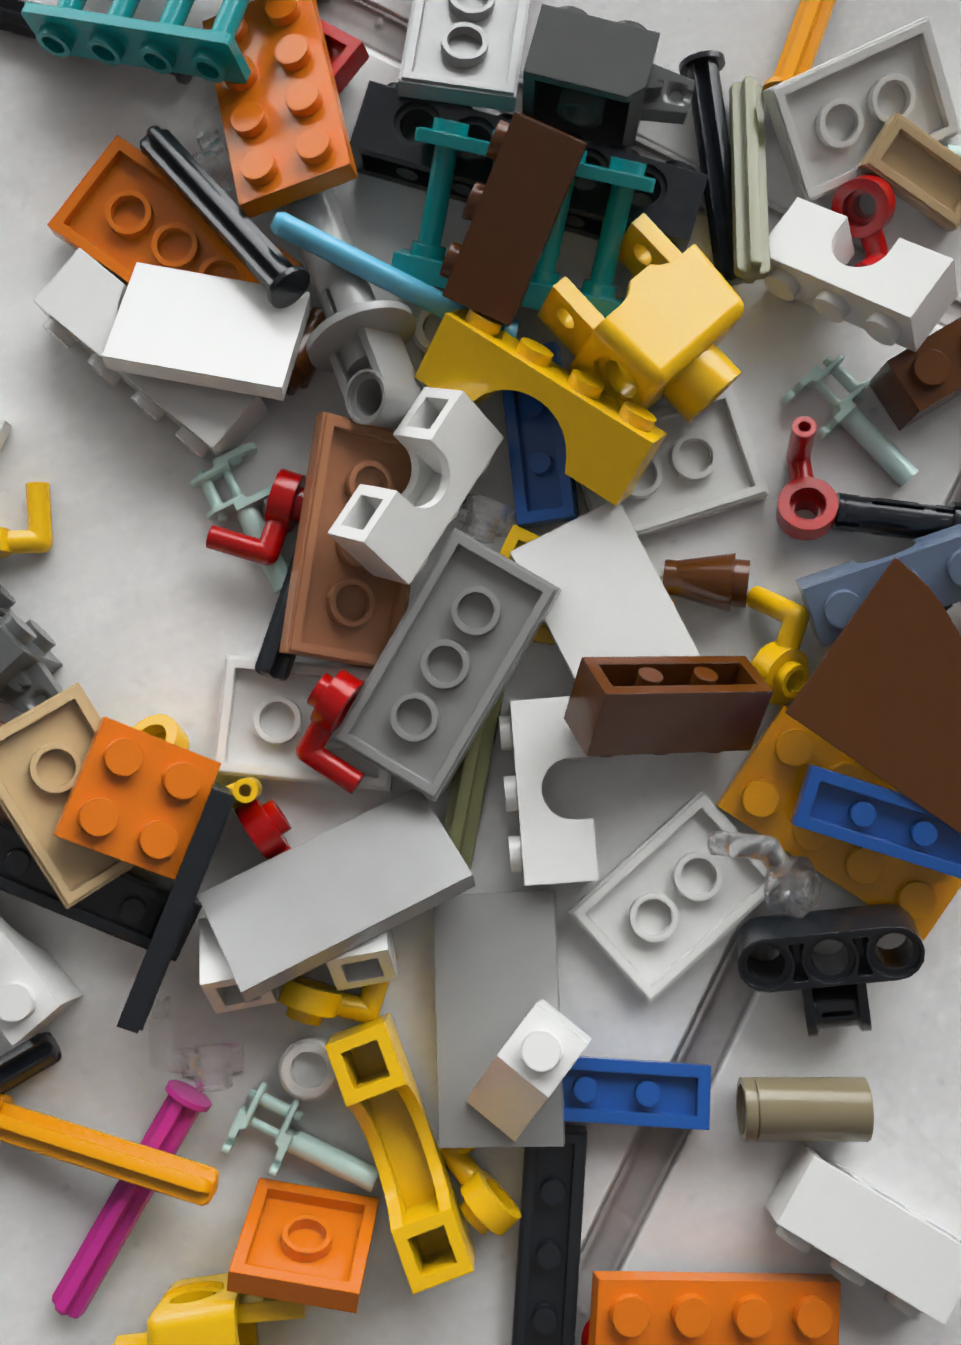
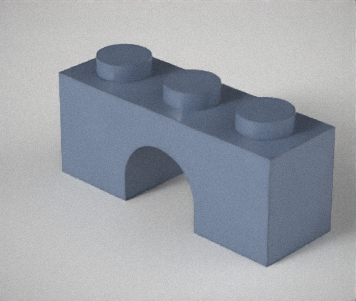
[796,524,961,647]

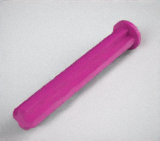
[52,1080,212,1319]

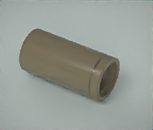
[736,1077,874,1142]

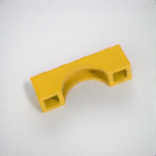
[414,308,667,506]
[325,1012,475,1294]

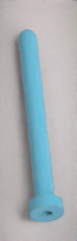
[270,212,519,338]

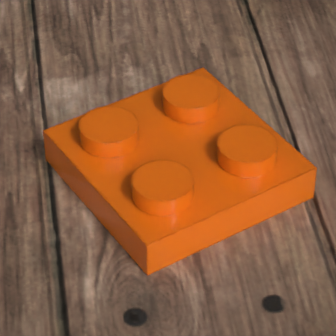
[52,717,221,880]
[227,1178,379,1314]

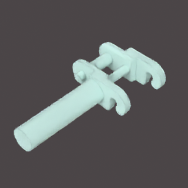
[781,354,919,487]
[190,442,288,594]
[220,1082,379,1192]

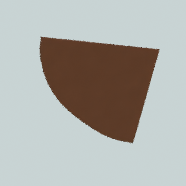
[785,557,961,834]

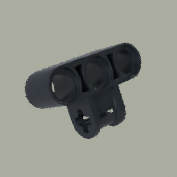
[736,904,925,1036]

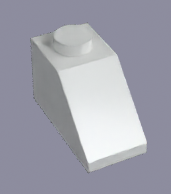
[466,999,592,1142]

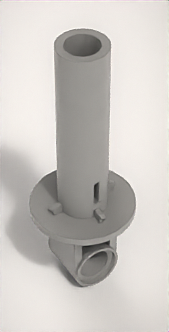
[284,188,423,429]

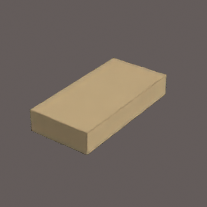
[857,112,961,232]

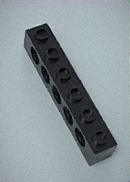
[350,80,709,253]

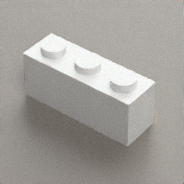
[765,1142,961,1326]

